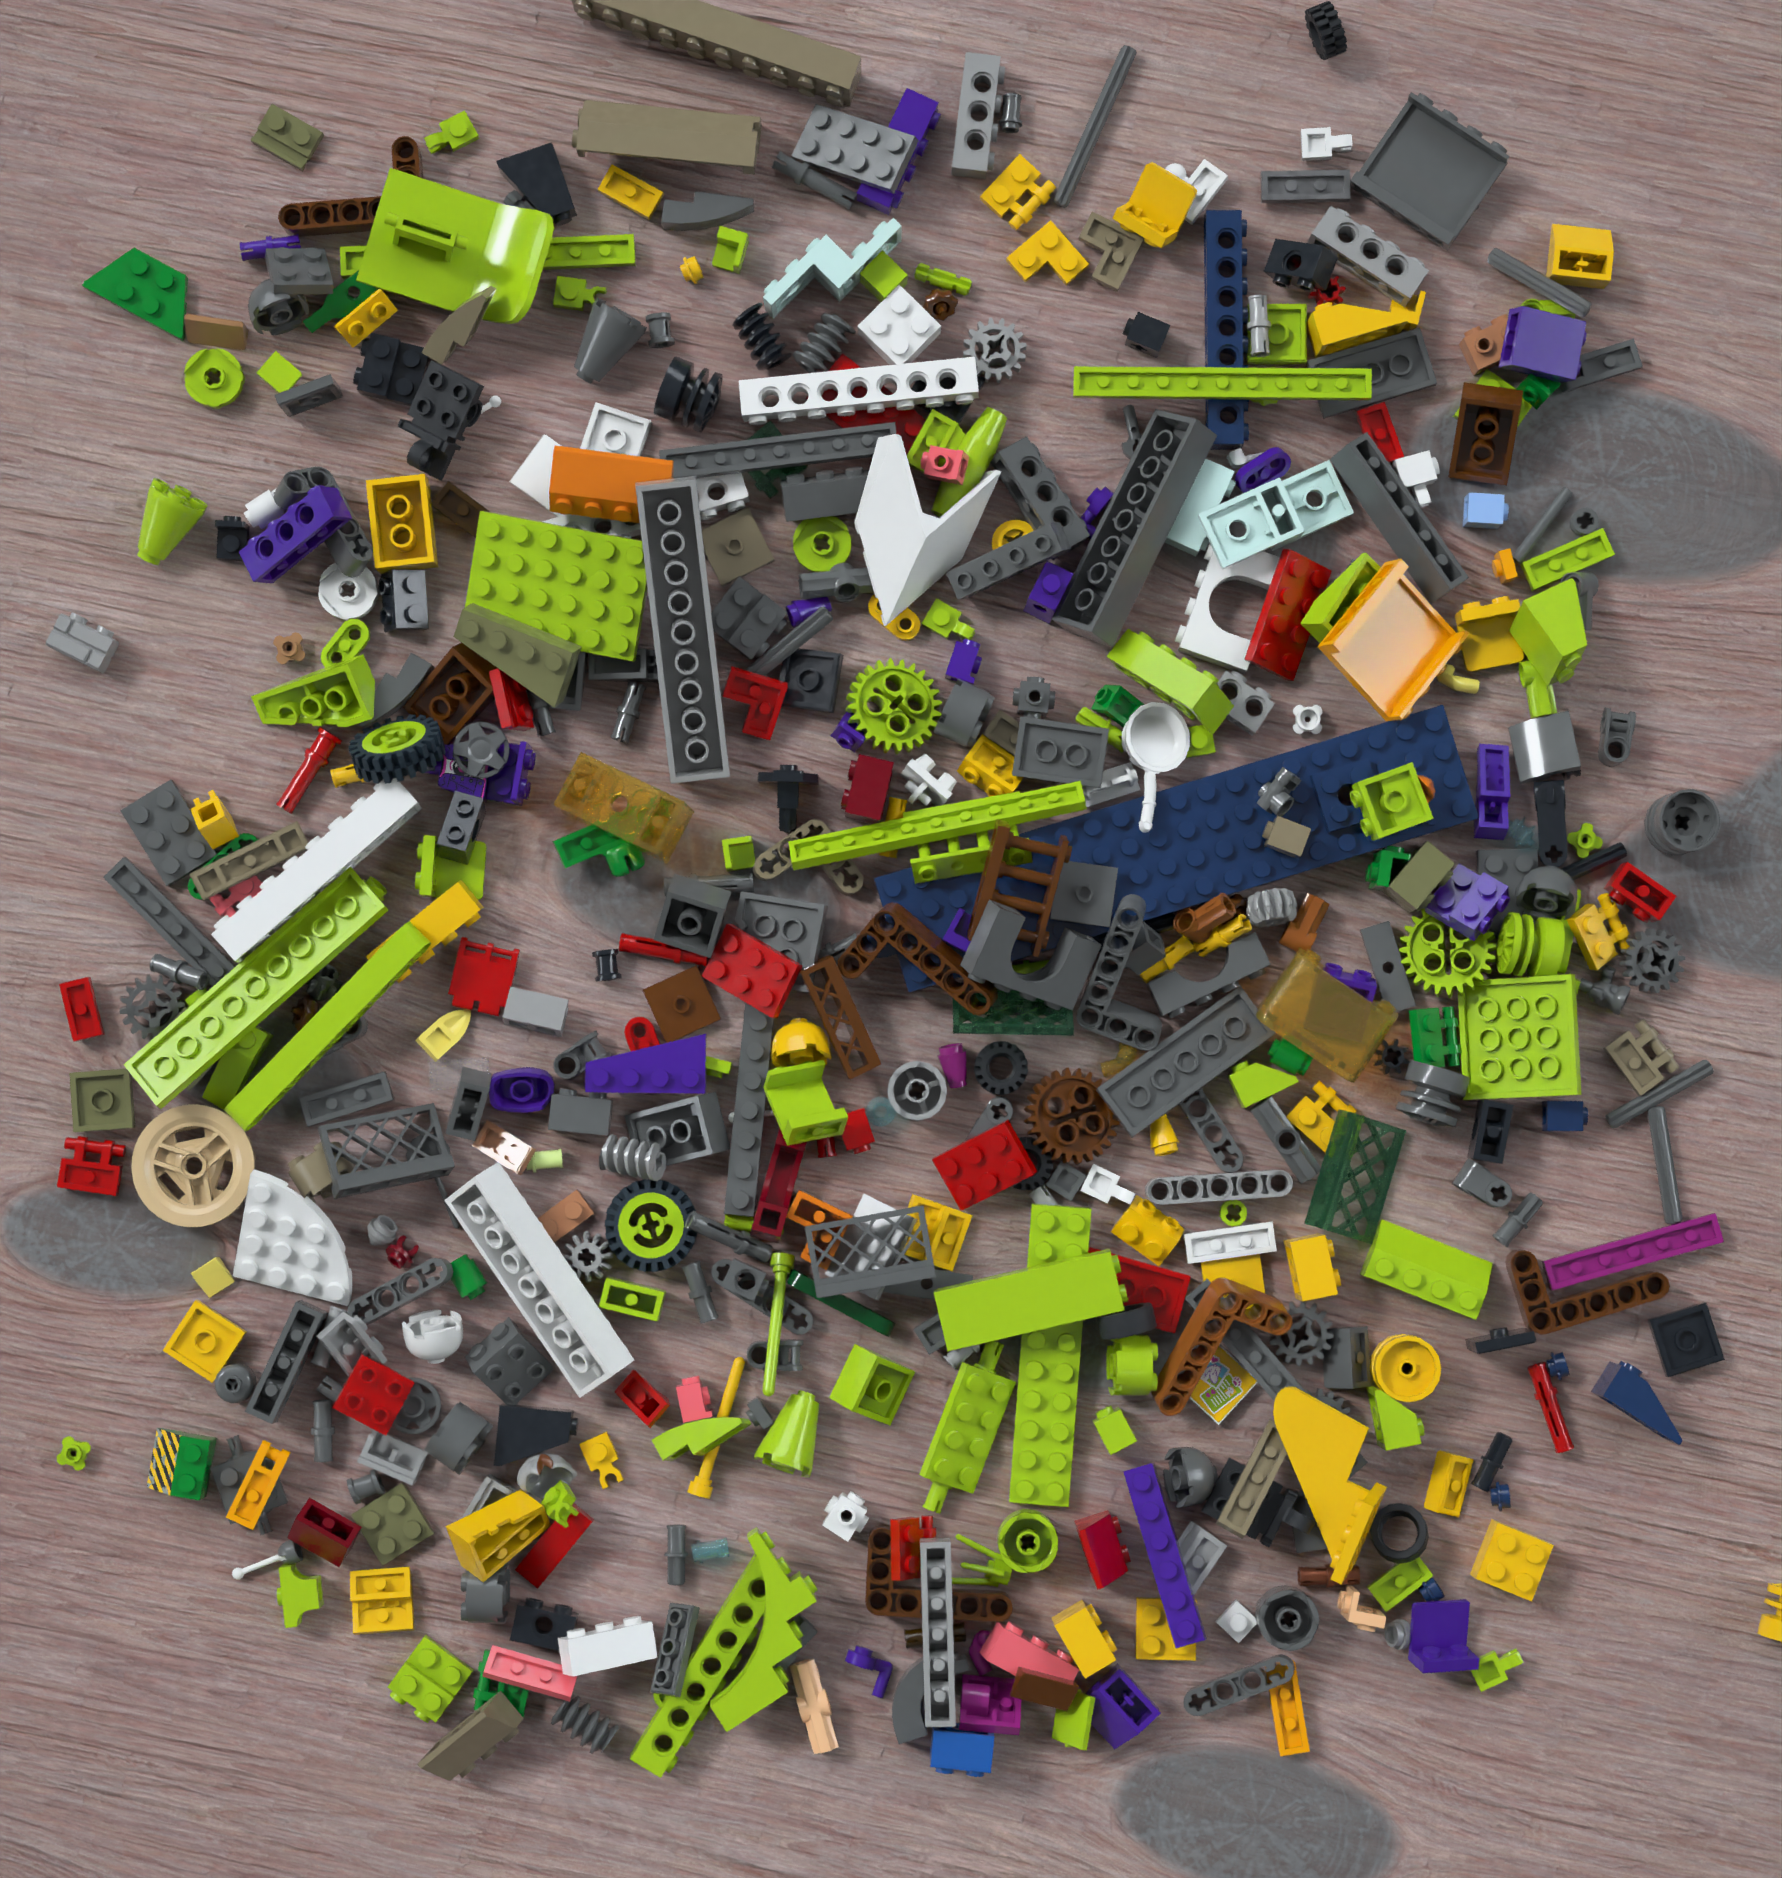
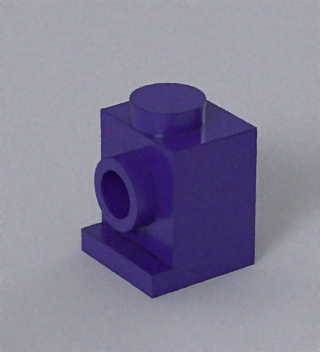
[945,639,982,685]

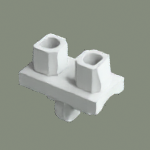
[900,754,957,806]

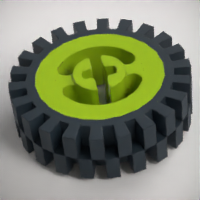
[349,715,446,784]
[604,1179,697,1272]

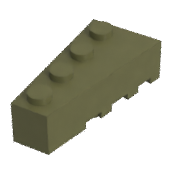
[453,603,582,708]

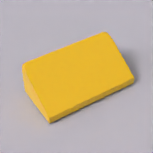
[1424,1450,1474,1517]

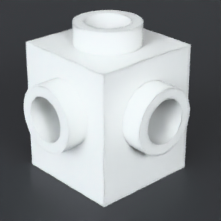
[822,1491,869,1542]

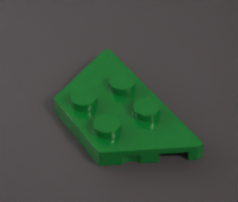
[82,247,188,341]

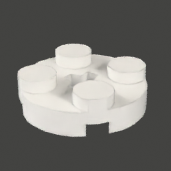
[318,563,379,621]

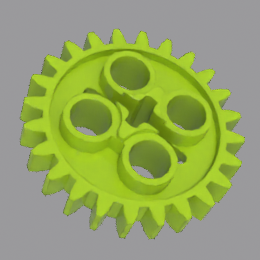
[845,658,942,755]
[1399,909,1497,998]

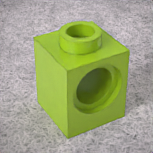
[1092,1405,1137,1455]

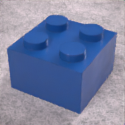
[930,1723,995,1777]

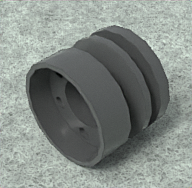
[1644,789,1720,856]
[1396,1060,1470,1127]

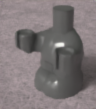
[1579,965,1631,1015]

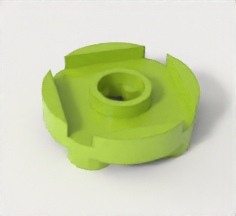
[184,348,245,409]
[793,516,851,573]

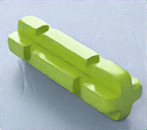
[914,263,972,296]

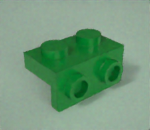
[1365,846,1411,891]

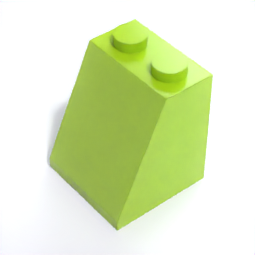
[1509,578,1587,686]

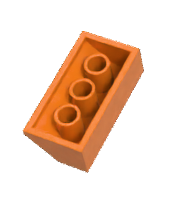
[549,445,674,523]

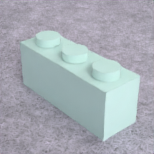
[1165,459,1236,556]

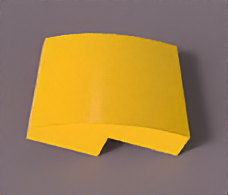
[904,1194,972,1272]
[350,1567,414,1635]

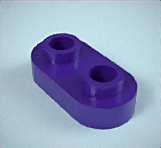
[1235,447,1291,493]

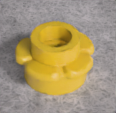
[680,256,704,284]

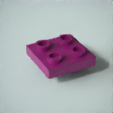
[959,1674,1021,1736]

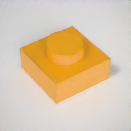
[1492,548,1518,584]

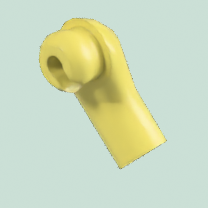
[1437,664,1479,694]

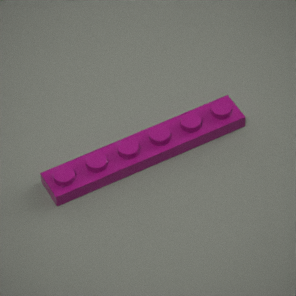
[1542,1213,1724,1290]

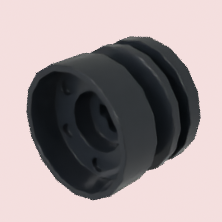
[653,356,723,433]

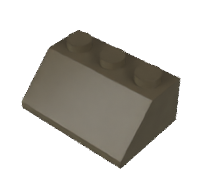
[417,1691,524,1781]

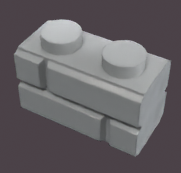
[45,612,119,674]

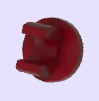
[386,1235,419,1269]

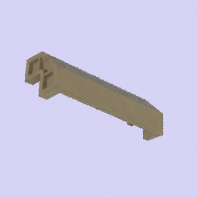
[572,100,762,175]

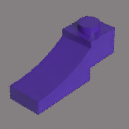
[1474,743,1510,840]

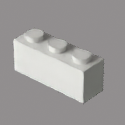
[558,1616,658,1676]

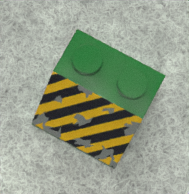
[147,1428,217,1500]

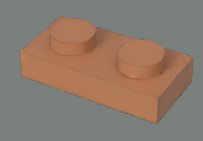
[537,1189,595,1243]

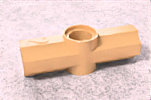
[789,1658,839,1754]

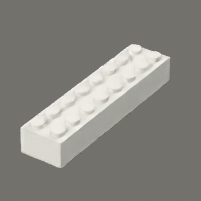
[211,778,422,963]
[444,1162,634,1398]

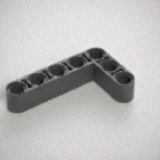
[1076,894,1162,1051]

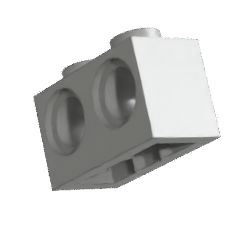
[1217,671,1275,736]

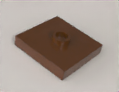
[643,965,721,1043]

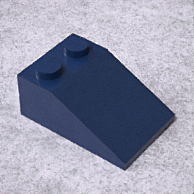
[1591,1361,1683,1445]

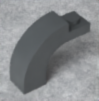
[892,1652,970,1744]

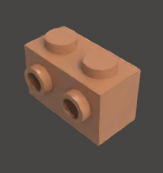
[1459,314,1508,376]

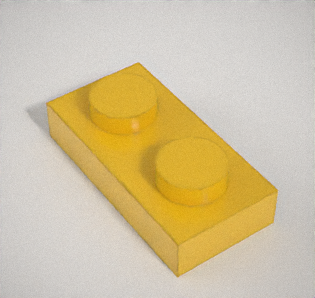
[597,164,664,220]

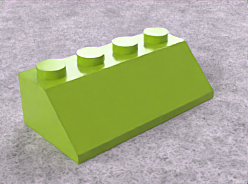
[1360,1219,1493,1320]

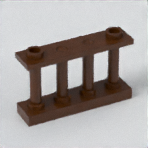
[967,819,1072,957]

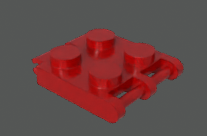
[448,937,520,1017]

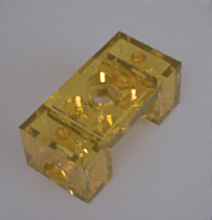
[553,752,694,864]

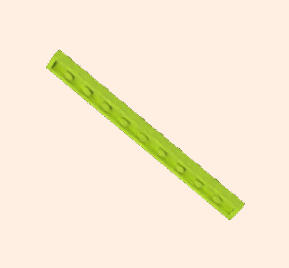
[340,234,636,279]
[1073,366,1372,400]
[788,781,1087,870]

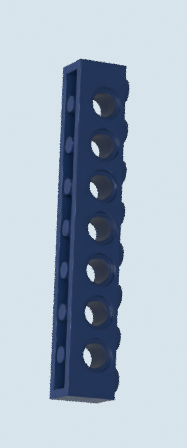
[1204,210,1249,450]

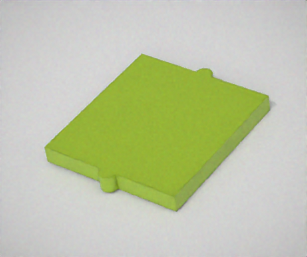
[1051,1689,1095,1750]

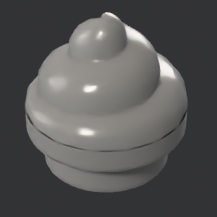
[367,1215,398,1246]
[1385,1619,1411,1650]

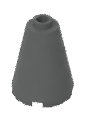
[574,297,647,384]

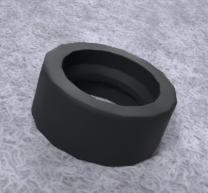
[1096,1303,1157,1340]
[1370,1503,1429,1564]

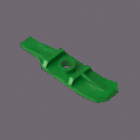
[303,270,383,333]

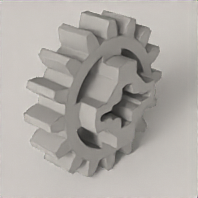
[963,318,1027,383]

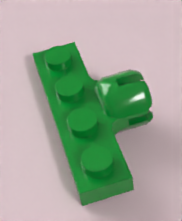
[552,795,674,877]

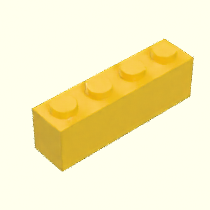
[366,880,484,984]

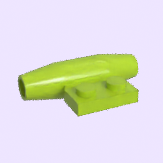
[907,407,1008,517]

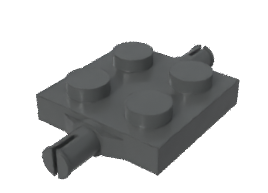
[210,1435,288,1535]

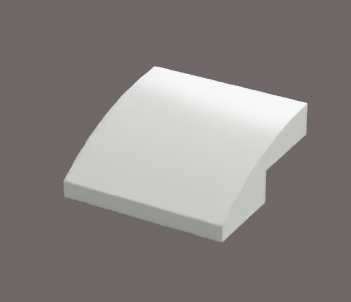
[509,434,564,517]

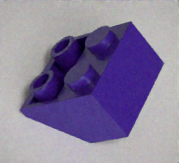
[1085,1663,1161,1750]

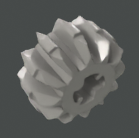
[1246,888,1297,928]
[564,1231,613,1282]

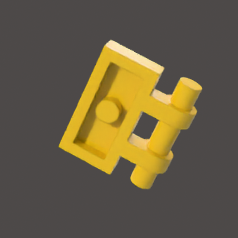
[980,154,1056,230]
[1567,893,1630,970]
[1286,1080,1363,1157]

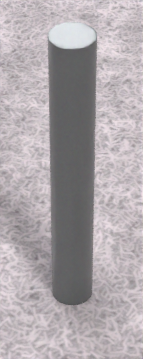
[1512,487,1573,564]

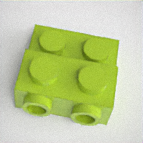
[1350,762,1434,841]
[387,1635,474,1723]

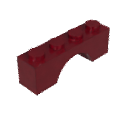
[750,1127,807,1243]

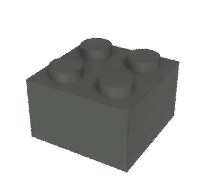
[654,874,731,958]

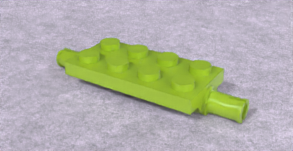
[919,1341,1016,1514]

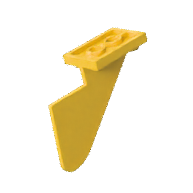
[1273,1386,1387,1585]

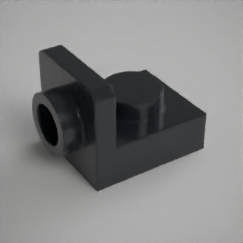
[215,516,250,561]

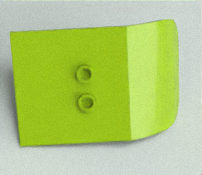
[356,168,554,324]

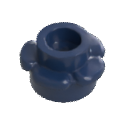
[1546,1352,1570,1381]
[1490,1482,1511,1512]
[1418,1577,1445,1602]

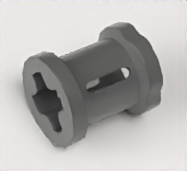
[646,312,675,348]
[347,1469,385,1505]

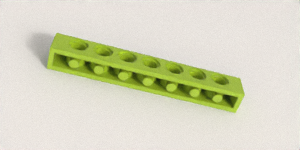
[630,1553,766,1778]

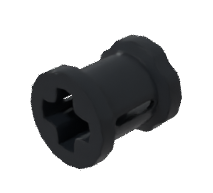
[592,949,622,982]

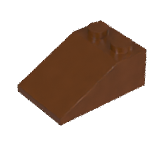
[1448,382,1523,486]
[403,642,497,745]

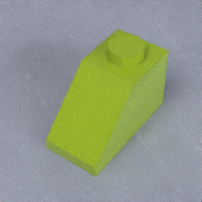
[1227,1060,1299,1108]

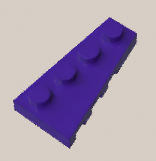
[585,1034,707,1094]

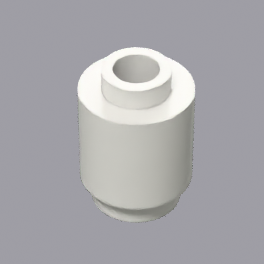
[244,488,286,529]

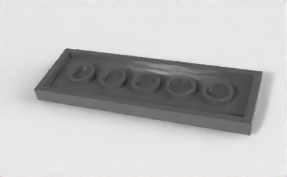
[1096,986,1276,1138]

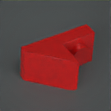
[614,1369,670,1428]

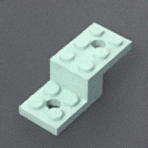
[763,218,902,319]
[1198,460,1354,570]

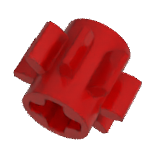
[1308,276,1346,306]

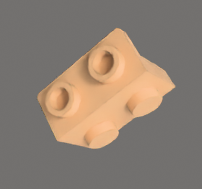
[1337,1585,1386,1632]

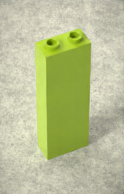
[934,1248,1128,1351]

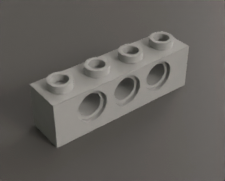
[951,52,1005,179]
[1307,206,1429,308]

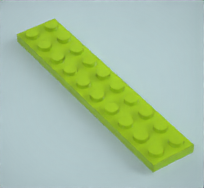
[123,866,389,1109]
[1009,1203,1092,1507]

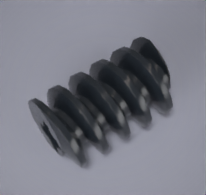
[732,303,792,370]

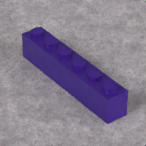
[1123,1463,1207,1648]

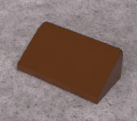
[1010,1667,1079,1711]

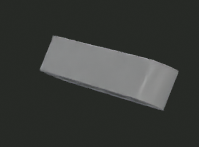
[1145,1169,1293,1205]

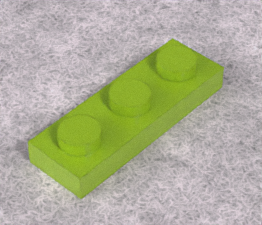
[1520,528,1615,591]

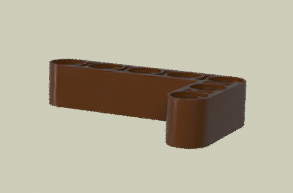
[278,136,423,237]
[838,902,998,1015]
[1505,1249,1670,1335]
[865,1524,1013,1622]

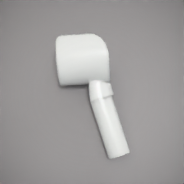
[1227,448,1264,469]

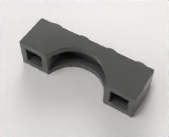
[1146,932,1271,1019]

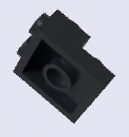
[353,333,429,406]

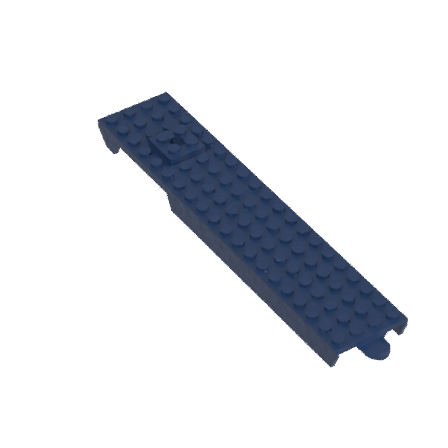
[867,705,1479,993]

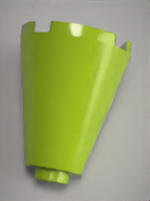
[754,1390,819,1478]

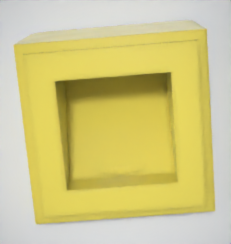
[191,1257,235,1298]

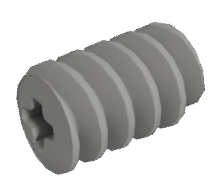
[599,1134,666,1181]

